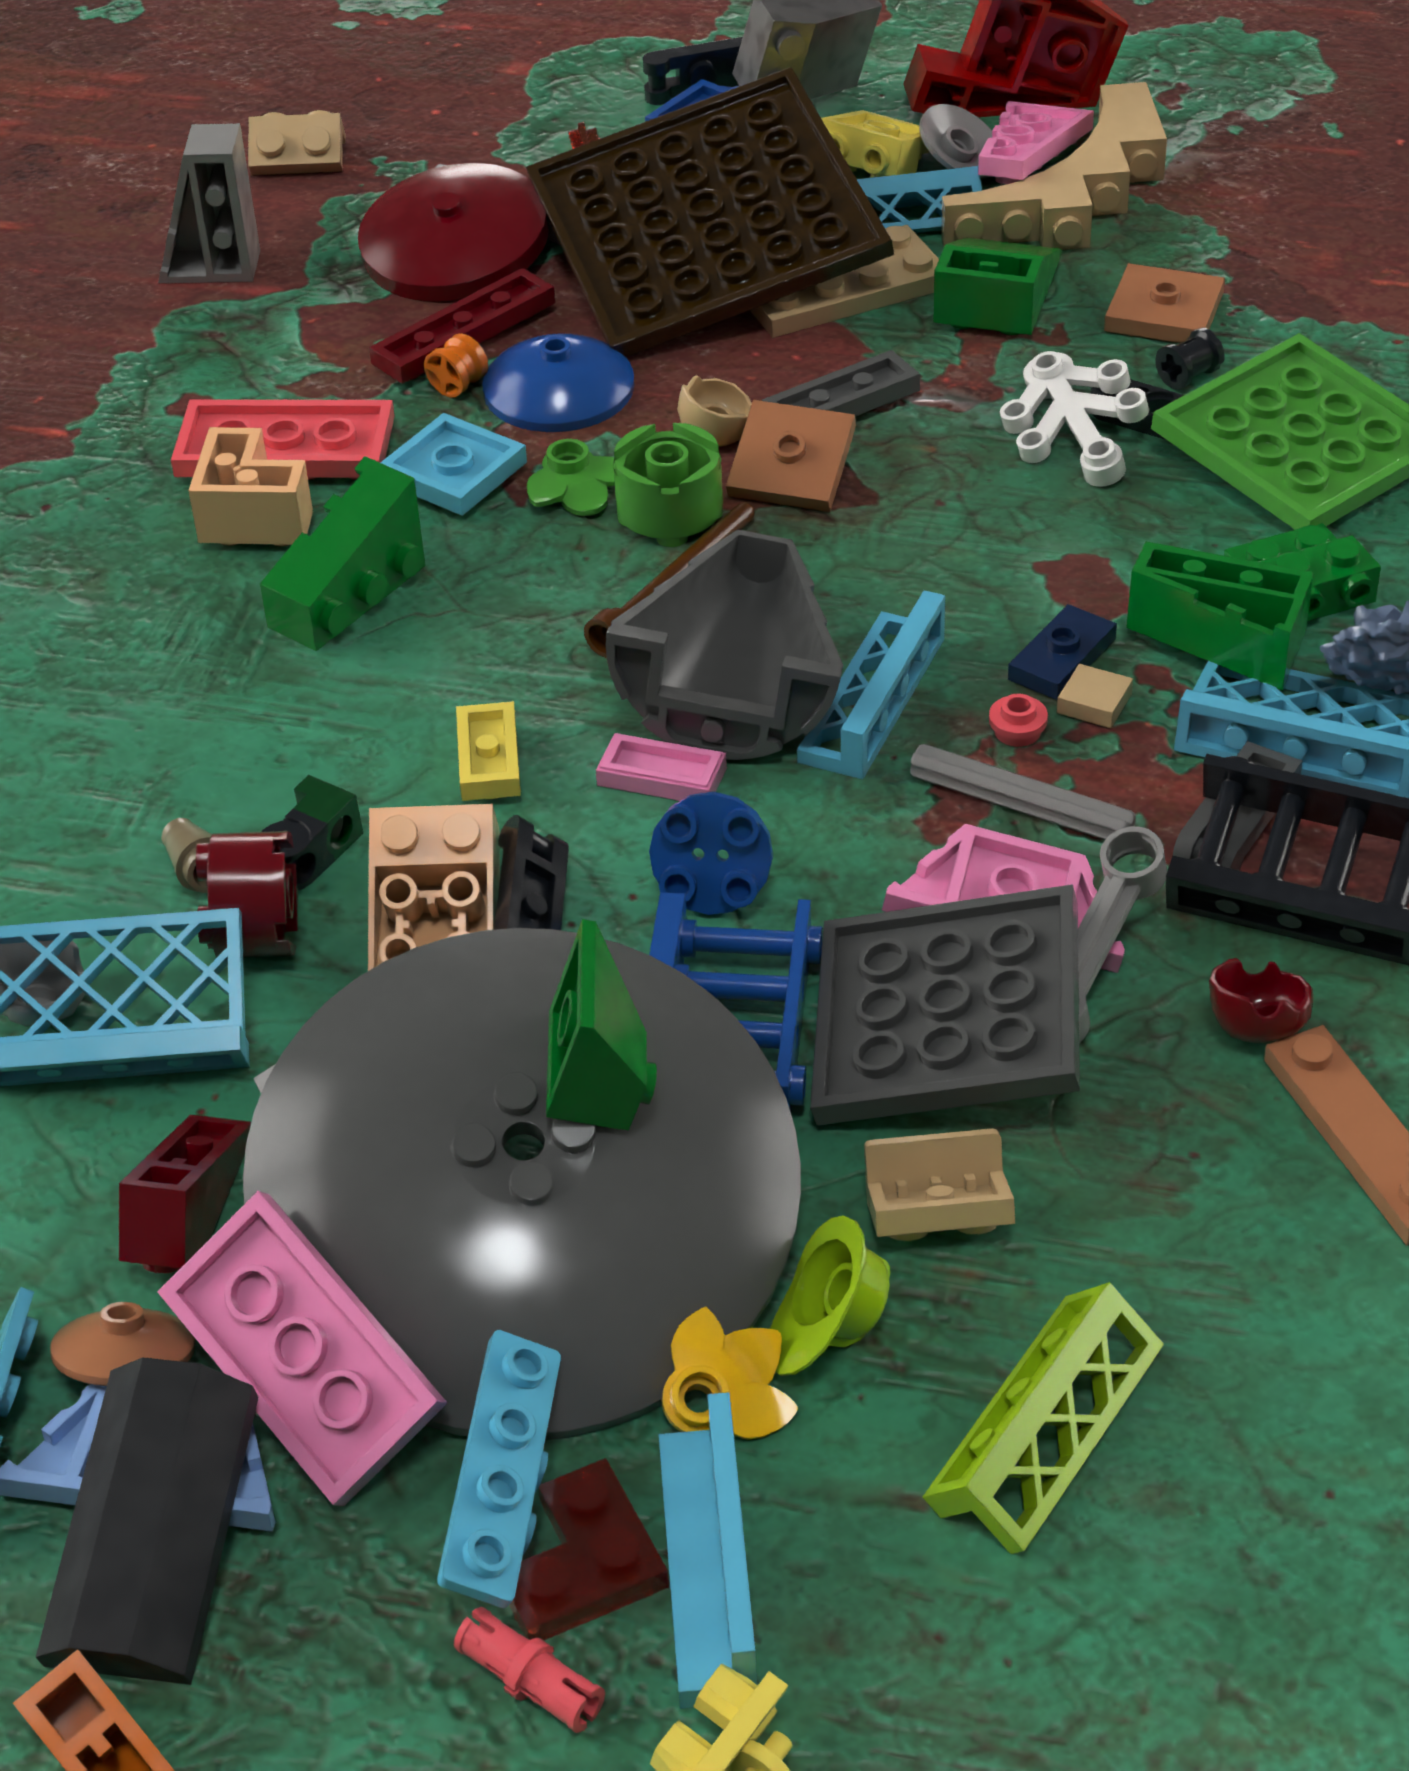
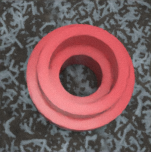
[989,693,1048,747]

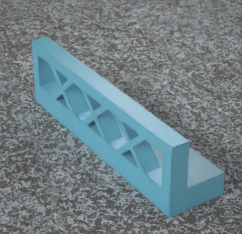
[857,166,982,233]
[797,590,945,779]
[658,1392,757,1709]

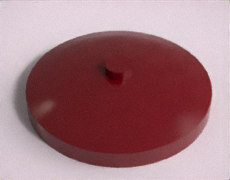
[358,163,549,302]

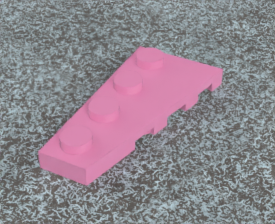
[978,101,1094,184]

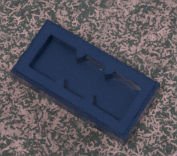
[1008,604,1117,700]

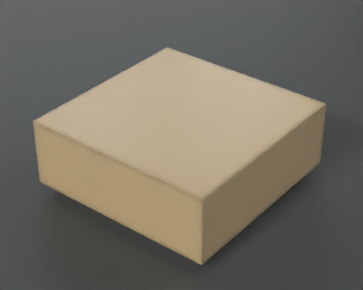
[1057,664,1133,728]

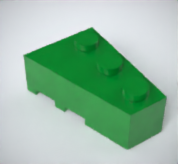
[260,456,426,651]
[1126,541,1314,691]

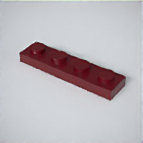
[369,268,556,384]

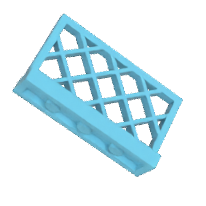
[1174,661,1409,798]
[0,908,250,1086]

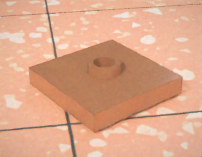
[1104,263,1225,343]
[726,400,856,512]

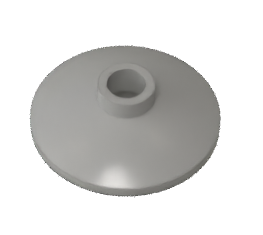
[919,104,992,180]

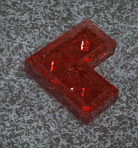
[509,1458,669,1641]

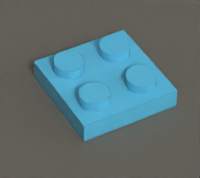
[380,413,527,516]

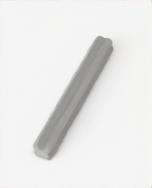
[910,744,1136,840]

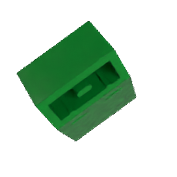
[933,237,1062,335]

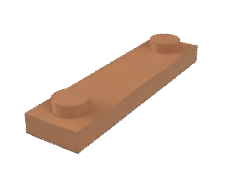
[1264,1025,1409,1246]

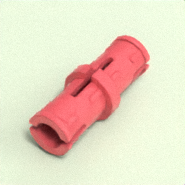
[454,1607,605,1733]

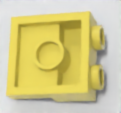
[821,110,929,178]

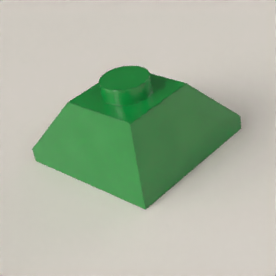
[546,919,657,1131]

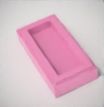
[596,733,727,801]

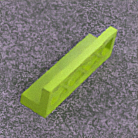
[922,1282,1164,1554]

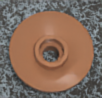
[50,1302,195,1386]

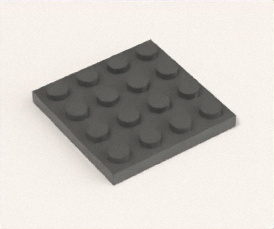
[810,884,1080,1125]

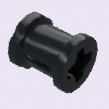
[1155,328,1225,390]

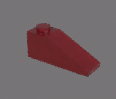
[119,1114,251,1273]

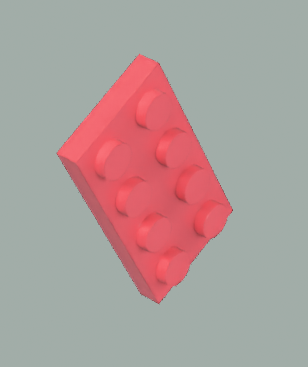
[171,399,395,480]

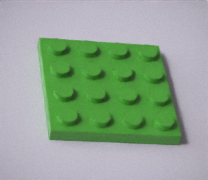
[1151,333,1409,530]

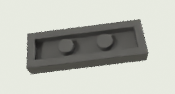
[762,350,920,416]

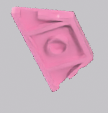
[882,824,1125,973]

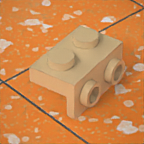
[248,110,346,175]
[864,1128,1015,1241]

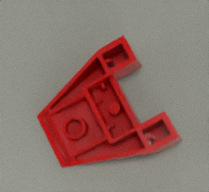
[903,0,1129,118]

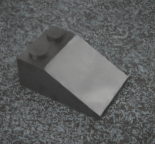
[732,0,882,100]

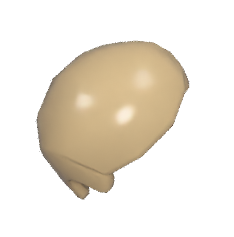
[677,375,752,446]

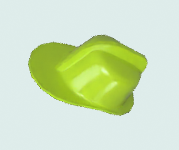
[770,1215,890,1376]

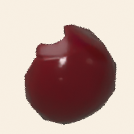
[1209,958,1313,1044]

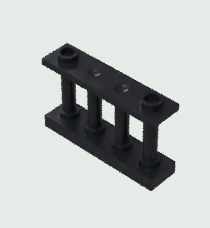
[1166,754,1409,965]

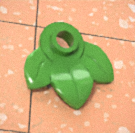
[527,439,615,516]

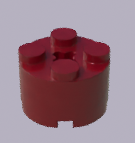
[196,831,298,958]

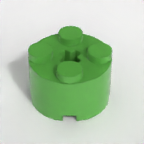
[613,423,723,547]

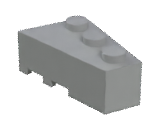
[158,123,260,283]

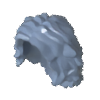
[1319,600,1409,695]

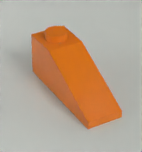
[13,1649,175,1771]

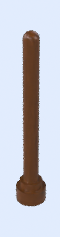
[584,502,755,658]

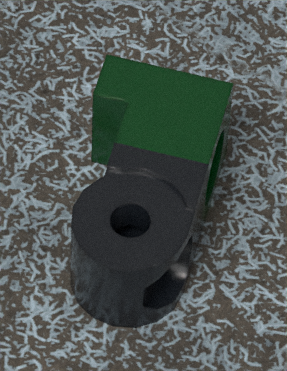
[262,775,363,890]

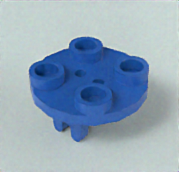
[649,792,774,915]

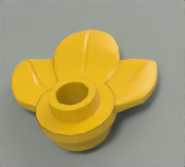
[661,1307,798,1440]

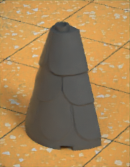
[606,530,844,760]

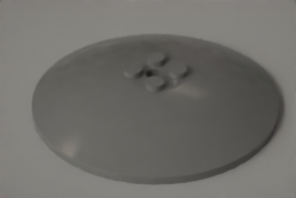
[243,928,801,1440]

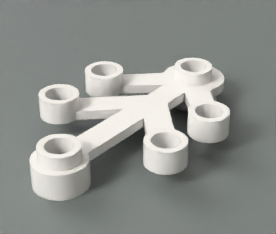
[1000,351,1149,487]

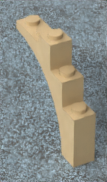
[941,82,1167,250]

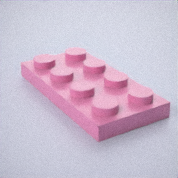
[157,1191,448,1506]

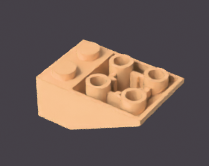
[368,804,500,971]

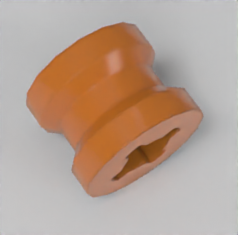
[424,333,489,398]

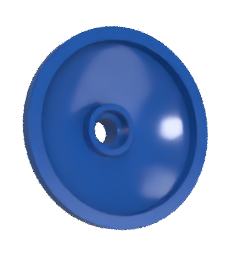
[482,333,634,432]

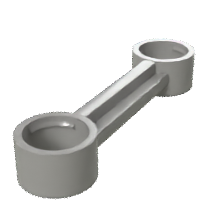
[1078,826,1167,1043]

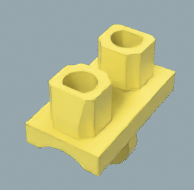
[650,1664,793,1771]

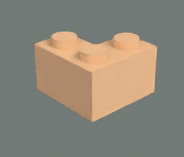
[189,427,313,546]

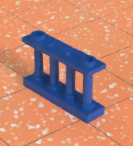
[649,892,823,1112]

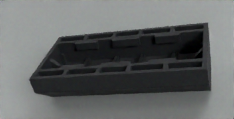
[36,1357,259,1685]

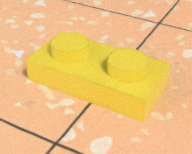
[456,701,521,801]

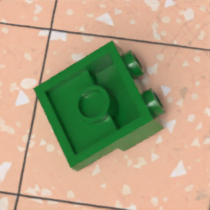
[1224,522,1381,622]

